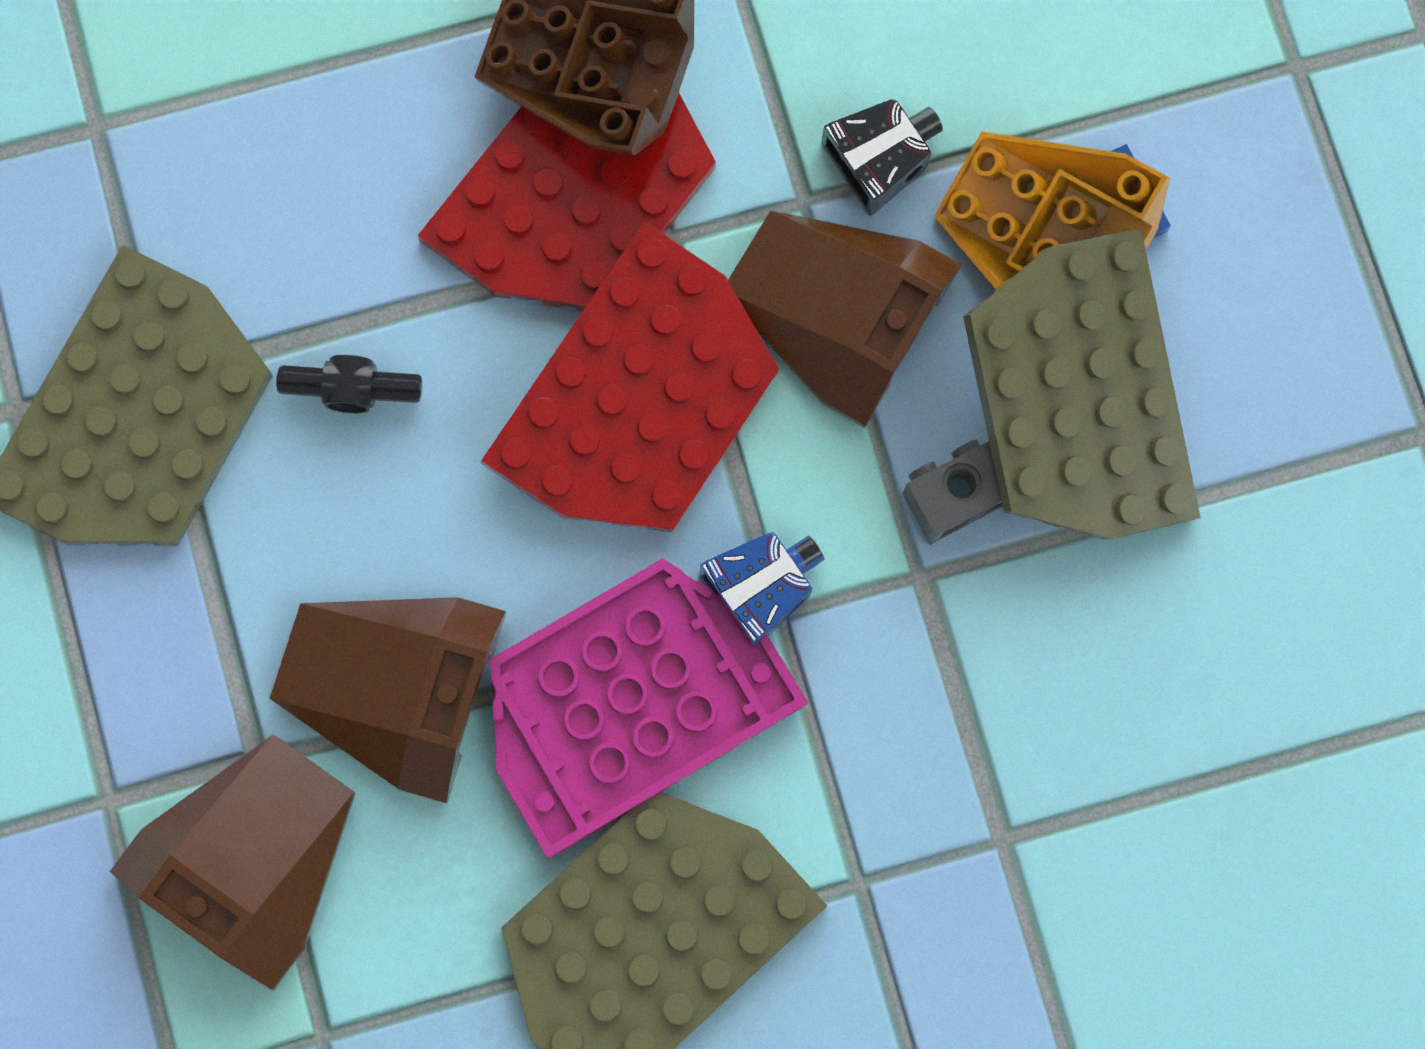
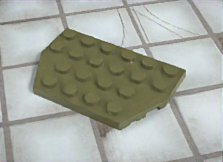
[963,228,1201,539]
[0,245,273,546]
[501,792,827,1049]

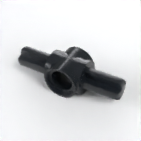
[276,355,423,414]

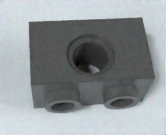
[902,439,1003,545]

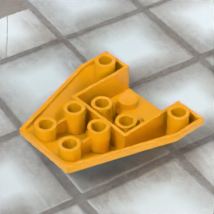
[934,131,1170,289]

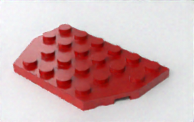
[418,93,716,311]
[480,221,779,532]

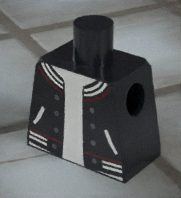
[821,99,943,216]

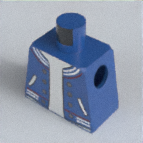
[700,532,825,647]

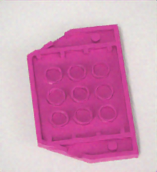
[490,558,809,860]

